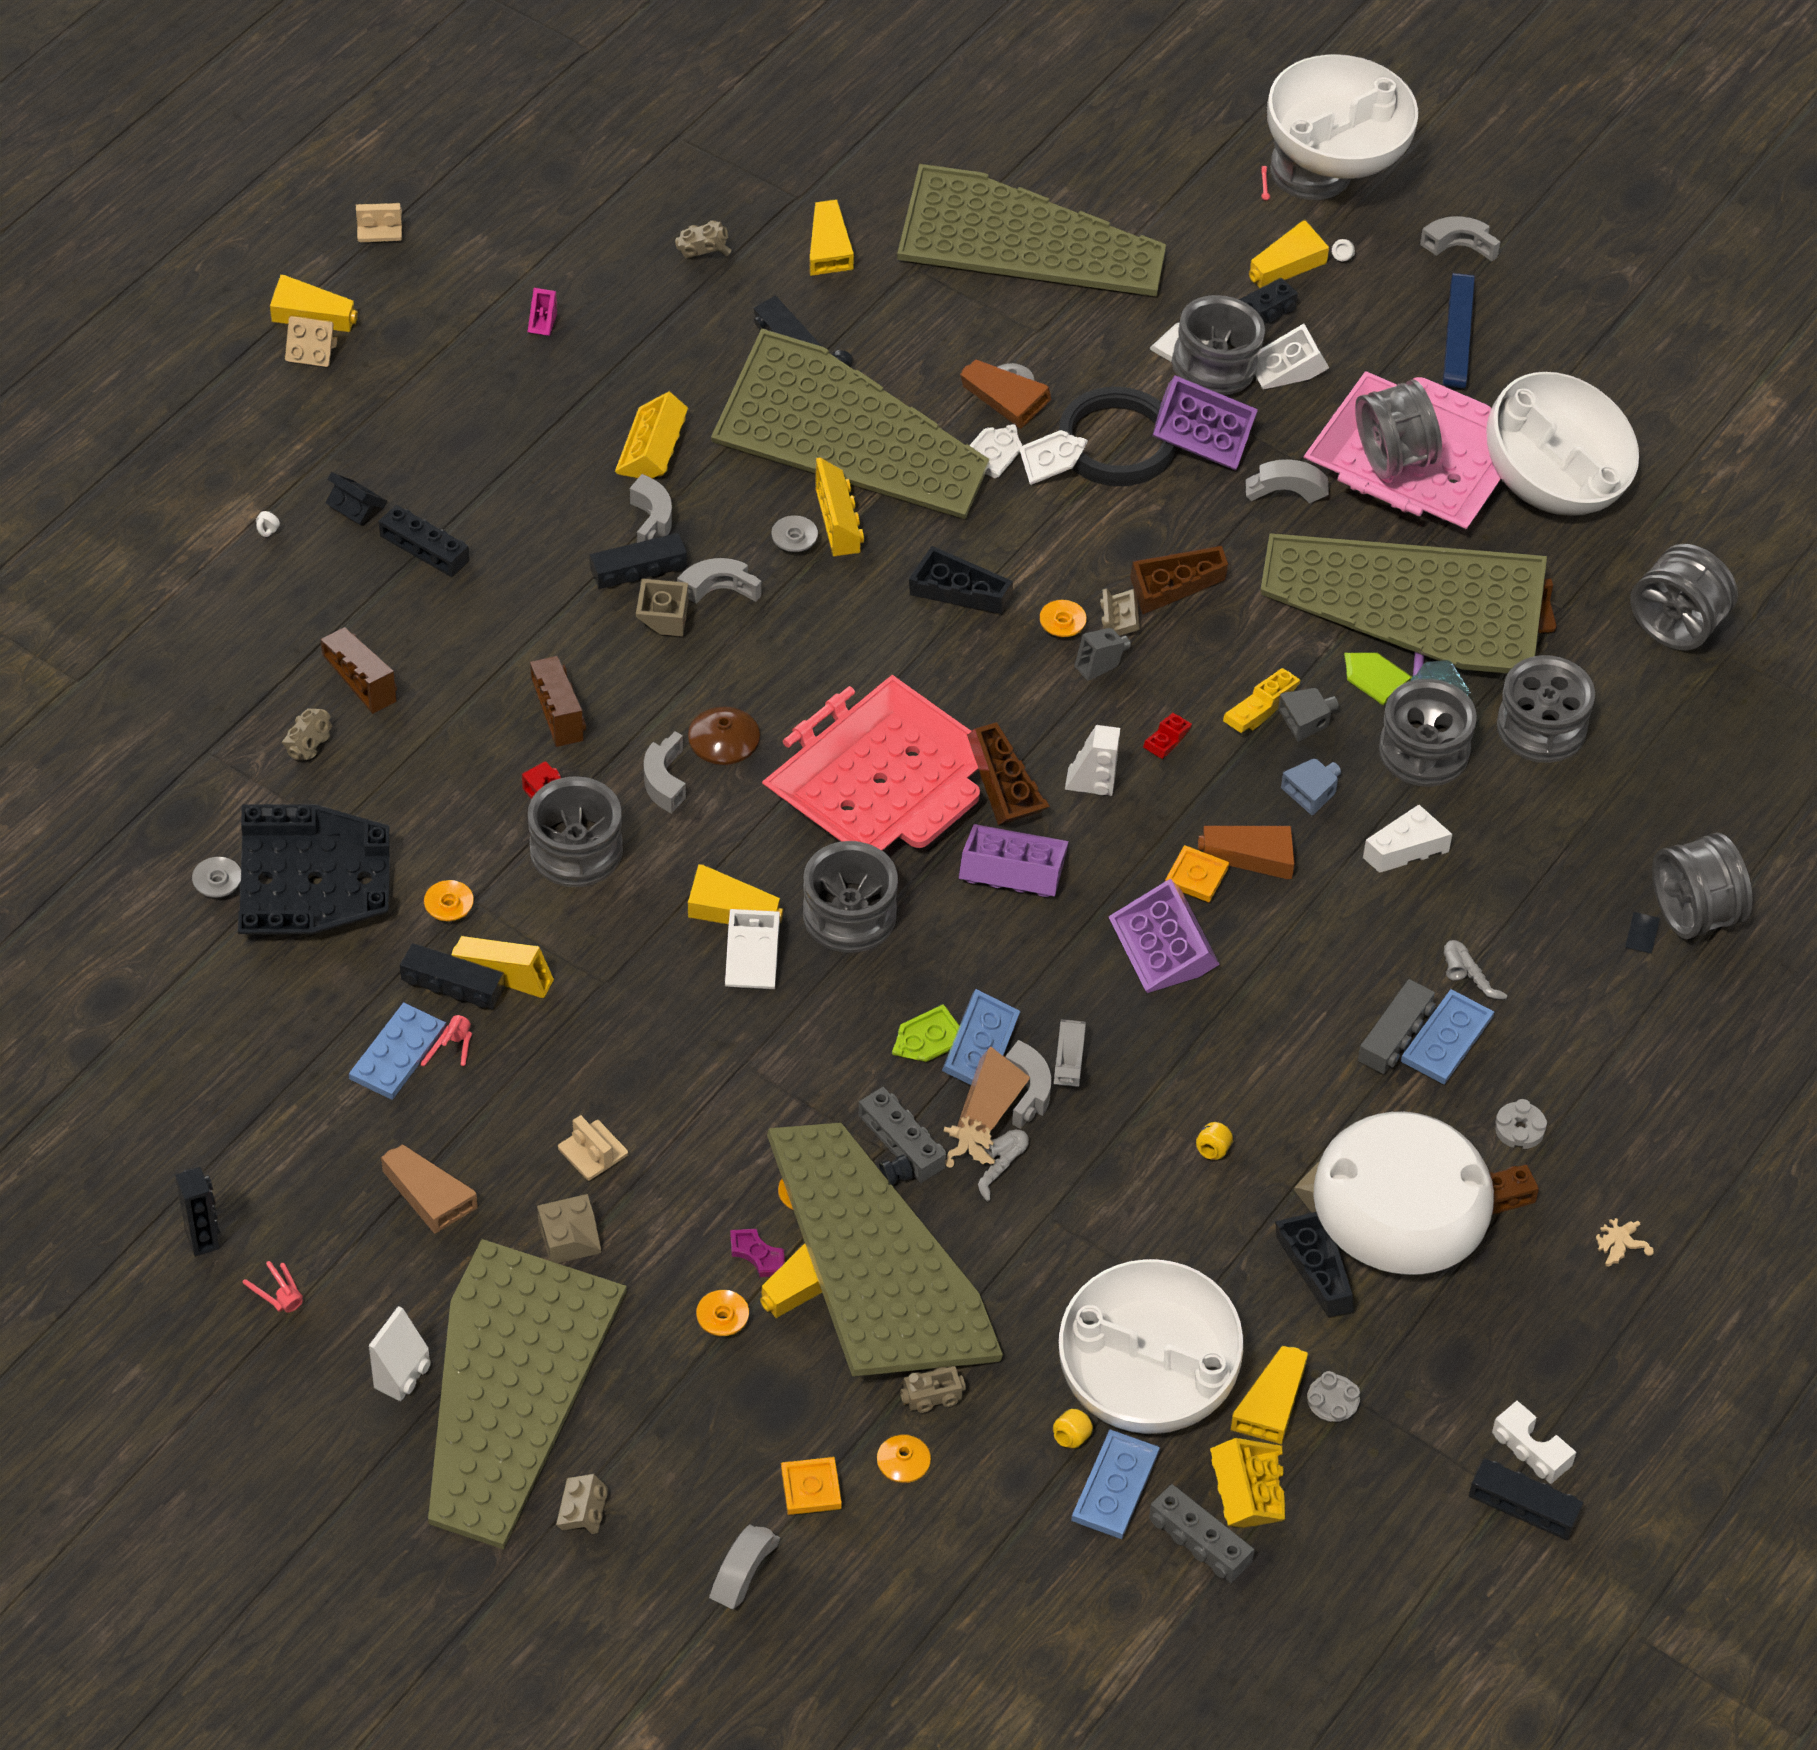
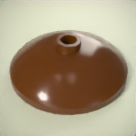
[688,707,760,765]

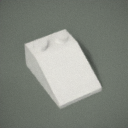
[1255,324,1329,389]
[369,1306,431,1401]

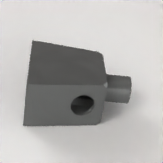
[1074,628,1131,681]
[1278,688,1339,741]

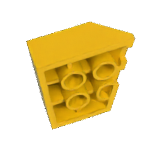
[1210,1438,1285,1528]

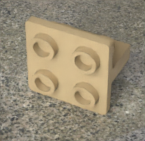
[356,203,402,242]
[285,316,337,367]
[558,1115,628,1181]

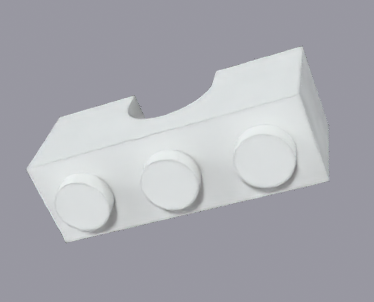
[1492,1401,1576,1484]

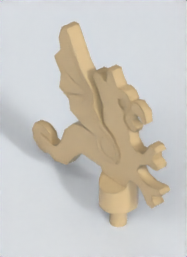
[944,1116,995,1168]
[1596,1218,1654,1267]

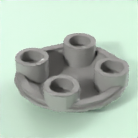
[1307,1371,1360,1422]

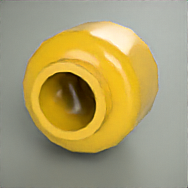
[1196,1122,1233,1160]
[1053,1409,1093,1449]

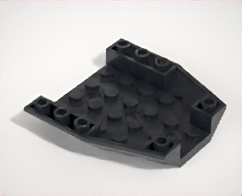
[238,804,390,934]

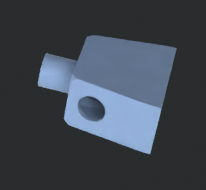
[1281,759,1341,815]

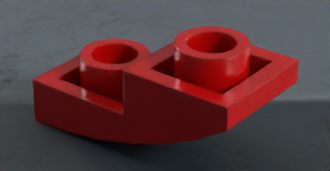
[1143,713,1192,759]

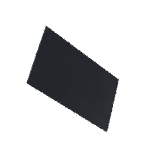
[1625,912,1660,954]

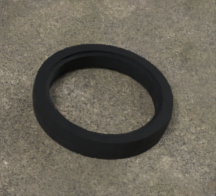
[1058,387,1176,486]

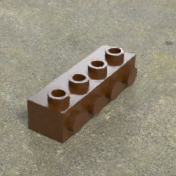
[1490,1164,1539,1215]

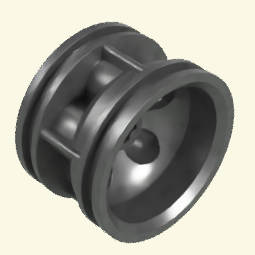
[1355,379,1442,479]
[1497,655,1595,763]
[1379,679,1476,787]

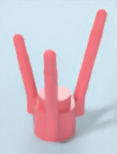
[421,1015,472,1066]
[243,1261,303,1313]

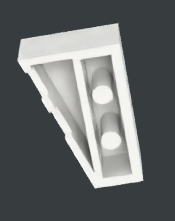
[1065,725,1120,796]
[1363,805,1452,873]

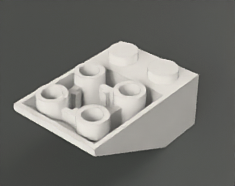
[725,909,780,989]

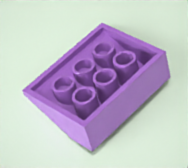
[1152,376,1258,470]
[959,824,1069,897]
[1109,878,1220,993]

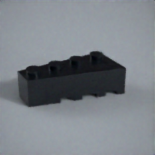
[909,546,1014,614]
[1275,1212,1353,1317]

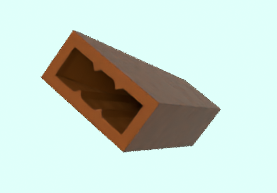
[960,359,1052,429]
[1198,826,1294,879]

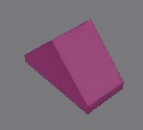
[527,288,557,335]

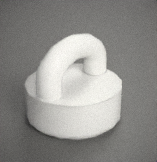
[1332,239,1355,261]
[256,511,280,537]

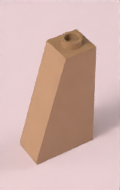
[957,1046,1030,1148]
[381,1145,478,1234]

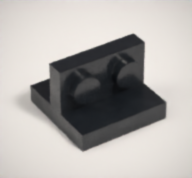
[325,472,387,526]

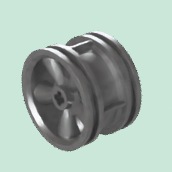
[1270,140,1351,200]
[1172,295,1265,395]
[1630,544,1738,650]
[528,777,623,887]
[1652,833,1752,939]
[803,841,898,953]

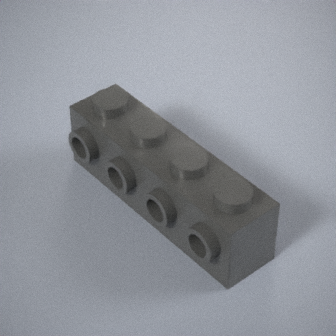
[1358,979,1436,1074]
[858,1087,946,1183]
[1149,1484,1254,1583]

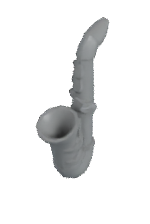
[1444,940,1507,999]
[978,1129,1029,1202]

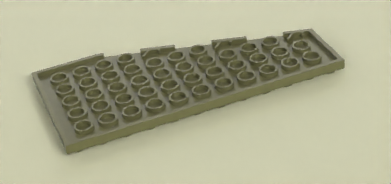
[897,164,1166,296]
[711,329,990,519]
[1261,533,1547,673]
[767,1123,1003,1376]
[428,1239,627,1549]

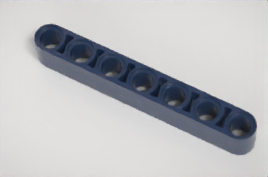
[1443,273,1474,389]

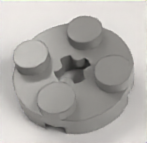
[1495,1099,1547,1149]

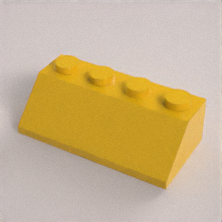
[615,391,688,479]
[816,458,864,556]

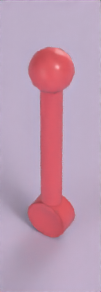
[1261,166,1270,201]

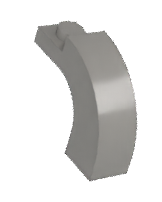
[1420,217,1500,261]
[1246,460,1329,503]
[630,474,672,543]
[677,558,761,604]
[644,732,686,814]
[1054,1019,1086,1086]
[1005,1040,1051,1129]
[709,1525,780,1609]

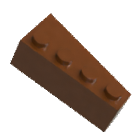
[1130,546,1228,615]
[320,627,397,714]
[530,656,586,747]
[967,722,1050,825]

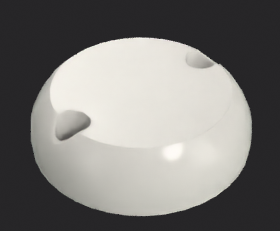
[1267,55,1418,179]
[1486,372,1639,515]
[1313,1112,1494,1274]
[1059,1260,1243,1434]

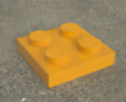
[1165,845,1229,903]
[781,1457,841,1515]

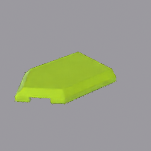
[1344,653,1413,705]
[892,1004,959,1062]

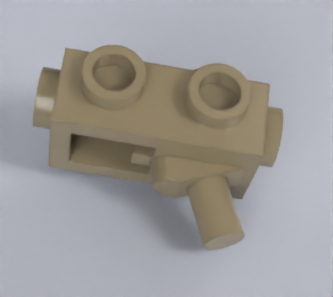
[675,221,731,258]
[282,709,333,760]
[900,1366,966,1413]

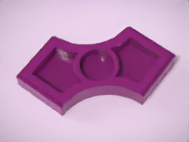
[730,1229,785,1277]

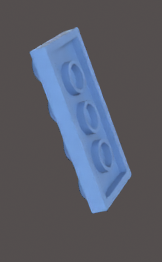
[942,989,1020,1085]
[1401,989,1494,1085]
[349,1002,446,1100]
[1071,1430,1160,1539]

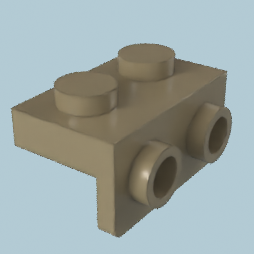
[1100,588,1140,636]
[556,1474,608,1534]

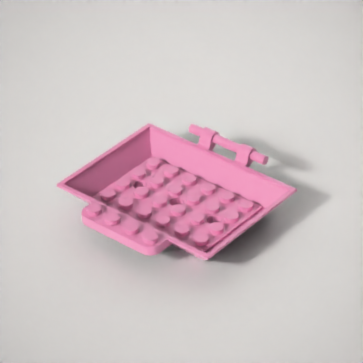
[1304,371,1501,529]

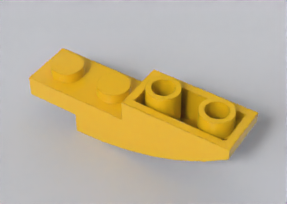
[1223,668,1301,733]

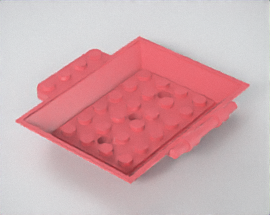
[762,675,980,850]

